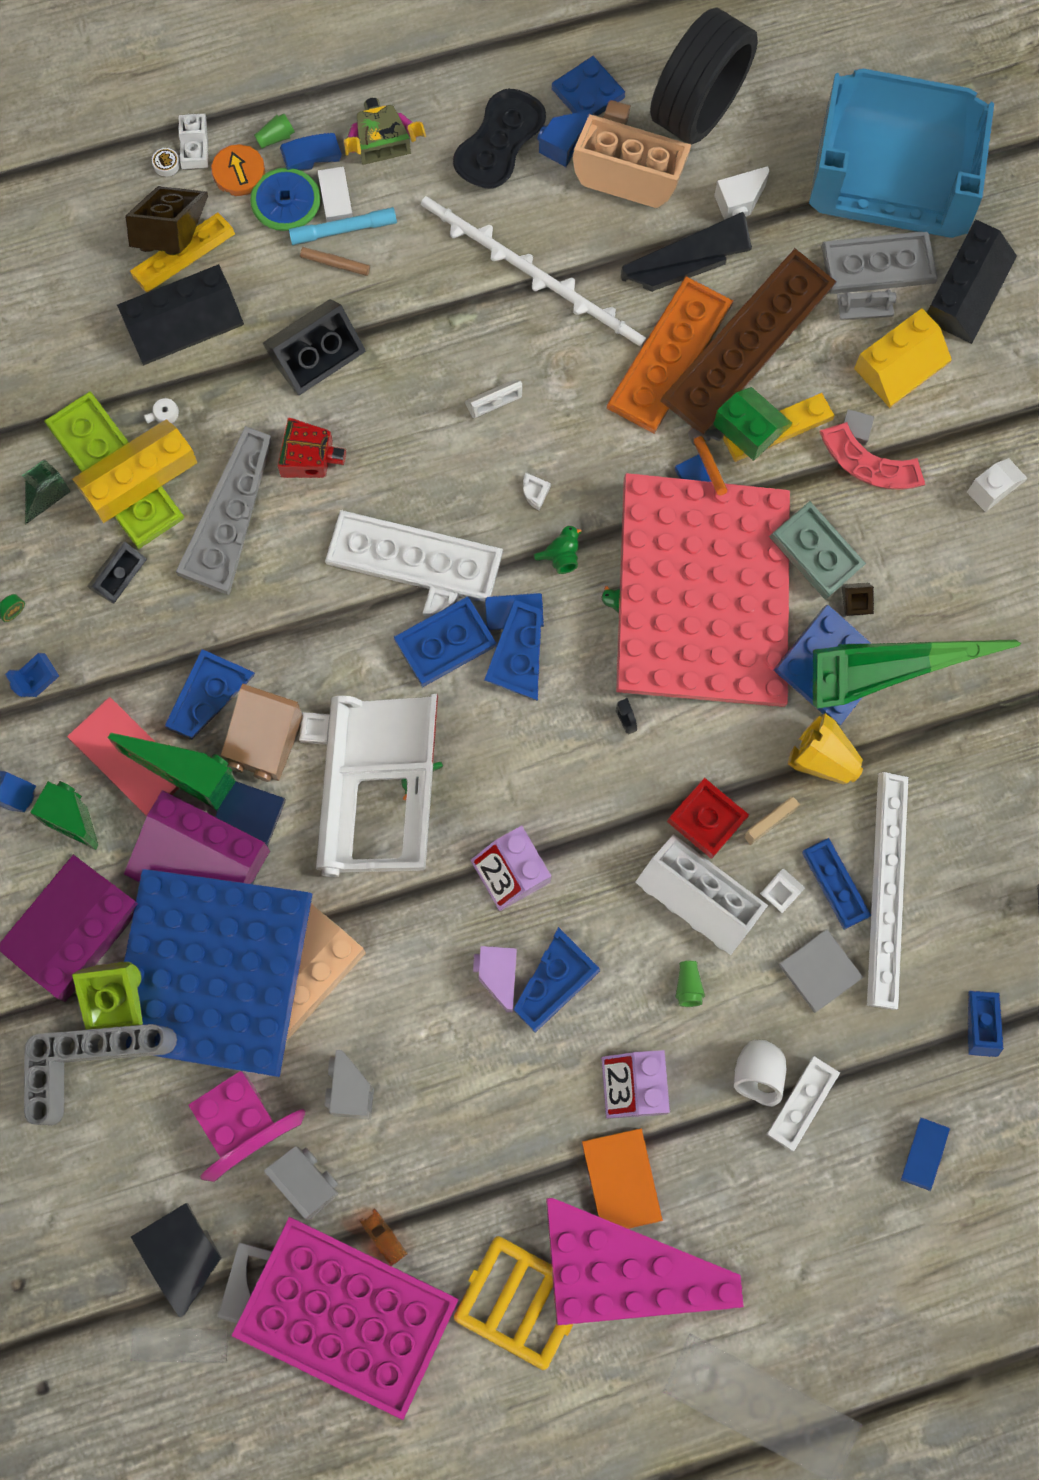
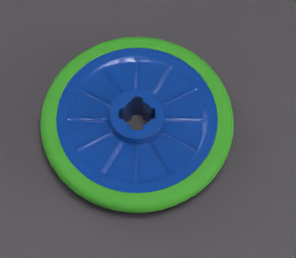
[250,168,320,231]

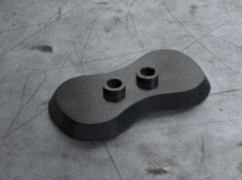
[453,88,546,189]

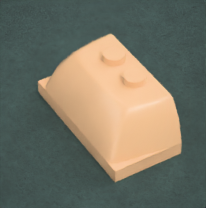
[573,114,691,208]

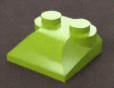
[72,962,143,1030]

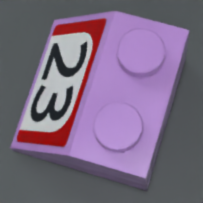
[471,826,552,911]
[601,1050,670,1119]

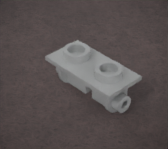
[837,290,896,320]

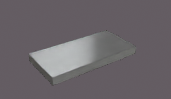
[821,232,938,294]

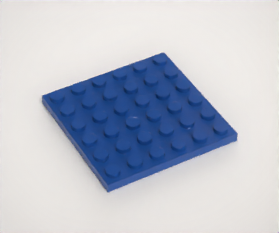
[124,869,313,1077]

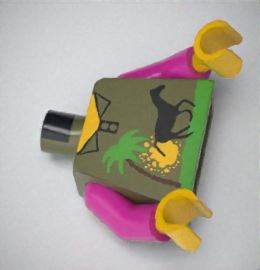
[344,98,426,165]

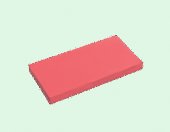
[67,697,179,816]

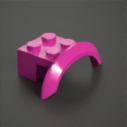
[188,1071,306,1182]

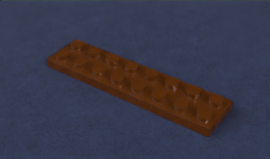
[661,248,837,435]

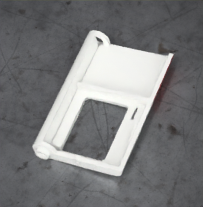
[316,694,438,877]

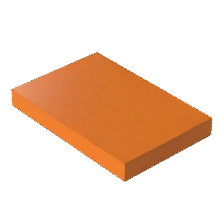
[582,1128,663,1229]

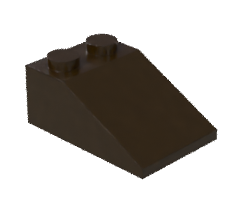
[125,186,208,255]

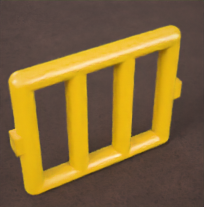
[454,1236,574,1370]

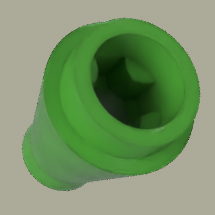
[254,113,295,149]
[675,961,705,1007]

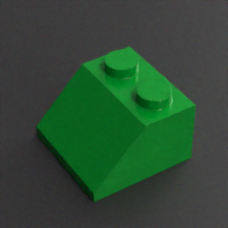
[713,387,792,461]
[30,781,99,850]

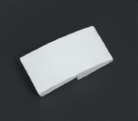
[179,114,208,169]

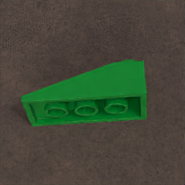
[107,733,236,811]

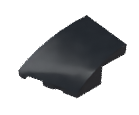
[131,1203,222,1318]

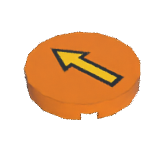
[211,144,266,196]

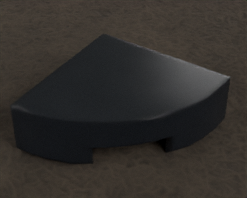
[616,698,637,735]

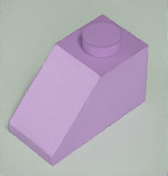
[473,946,517,1012]

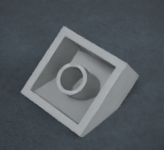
[264,1146,339,1219]

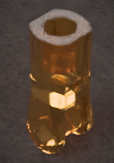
[359,1208,408,1266]

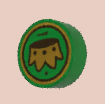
[0,594,25,622]

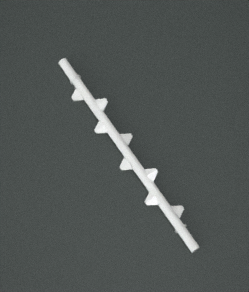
[421,196,647,347]

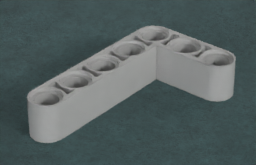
[24,1024,177,1126]

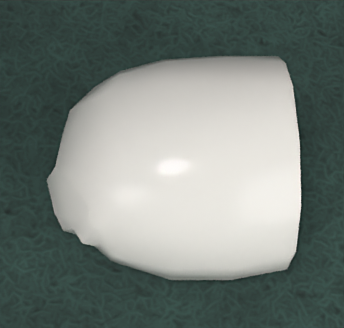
[734,1040,787,1107]

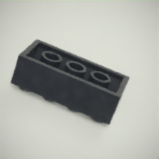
[927,219,1017,344]
[117,264,244,366]

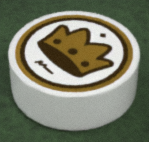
[152,148,180,177]

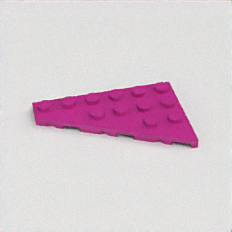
[546,1198,744,1325]

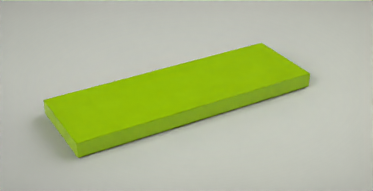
[44,391,185,550]

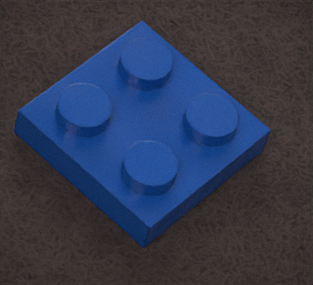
[552,56,625,116]

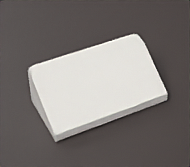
[465,380,522,418]

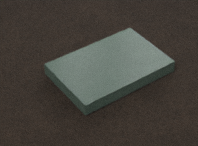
[769,501,866,600]

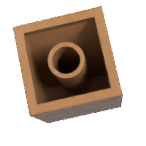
[221,683,303,782]

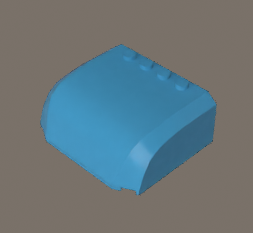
[809,68,994,238]

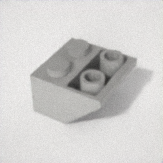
[325,1050,374,1119]

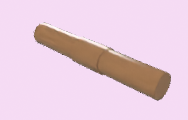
[300,247,370,276]

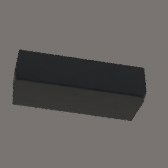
[87,541,147,604]

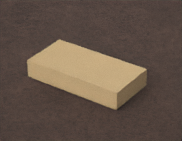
[744,797,800,845]

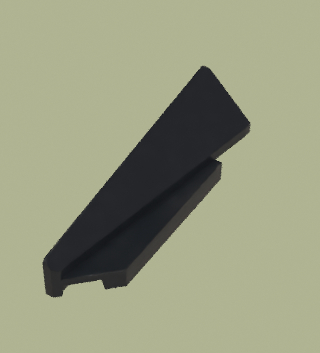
[621,212,752,292]

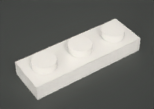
[766,1056,840,1152]

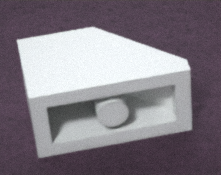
[714,166,769,220]
[967,458,1027,512]

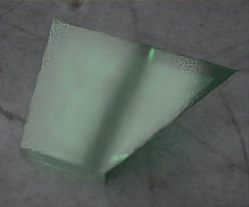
[22,459,71,525]

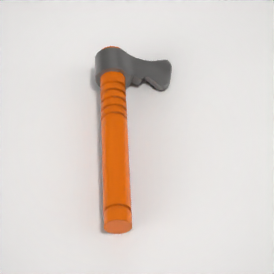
[688,428,727,496]

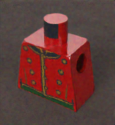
[278,418,346,478]

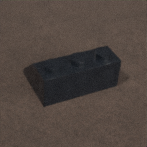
[263,299,366,395]

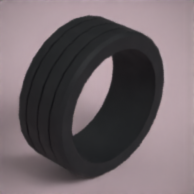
[650,7,758,145]

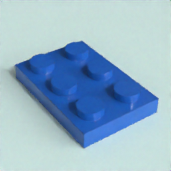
[394,596,497,688]

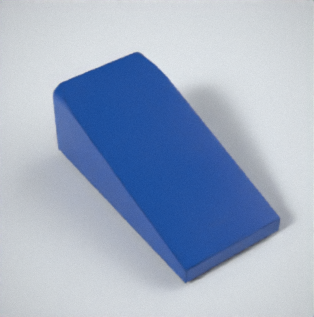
[968,991,1004,1057]

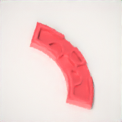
[820,422,926,490]

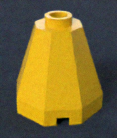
[788,713,863,784]

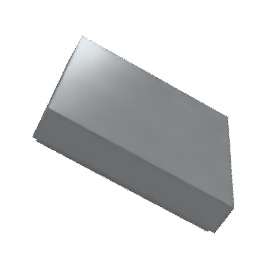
[778,929,864,1013]

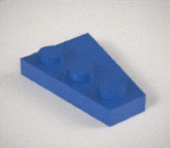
[484,600,542,701]
[514,927,600,1033]

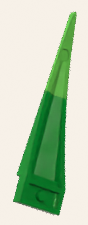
[813,640,1021,709]

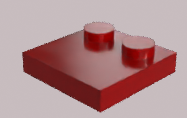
[667,778,749,859]

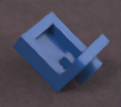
[5,653,59,697]

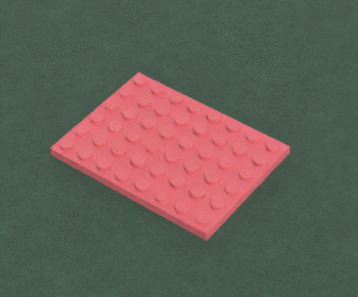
[616,473,790,707]

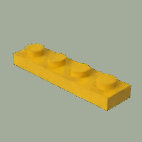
[130,212,235,293]
[723,393,835,462]

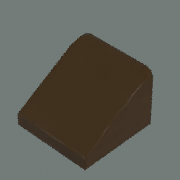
[842,583,874,616]

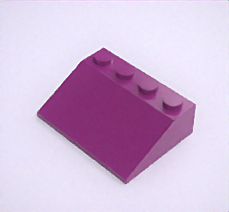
[124,790,270,884]
[0,854,138,1002]

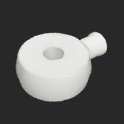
[144,398,179,424]

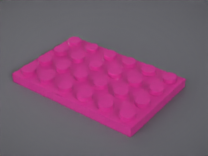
[231,1216,459,1420]

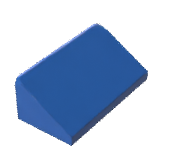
[485,593,544,630]

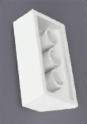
[635,834,768,955]

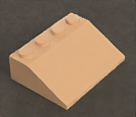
[286,904,366,1042]

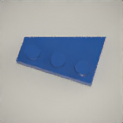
[165,649,255,740]

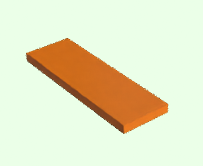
[606,276,733,434]

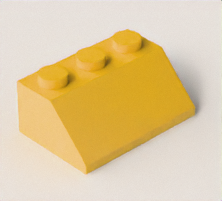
[854,308,952,408]

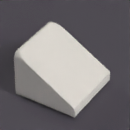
[760,869,805,913]

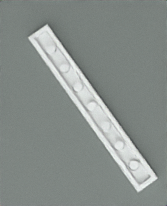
[867,772,908,1010]

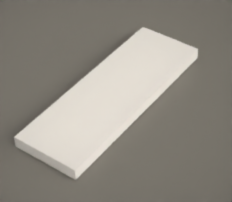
[325,510,503,603]

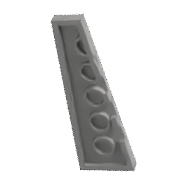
[176,426,272,595]

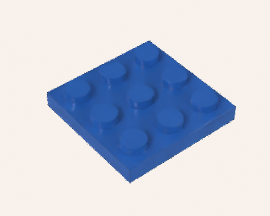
[773,605,871,726]

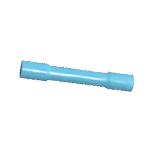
[289,207,397,245]

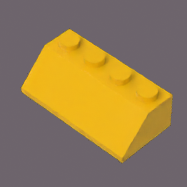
[72,419,197,523]

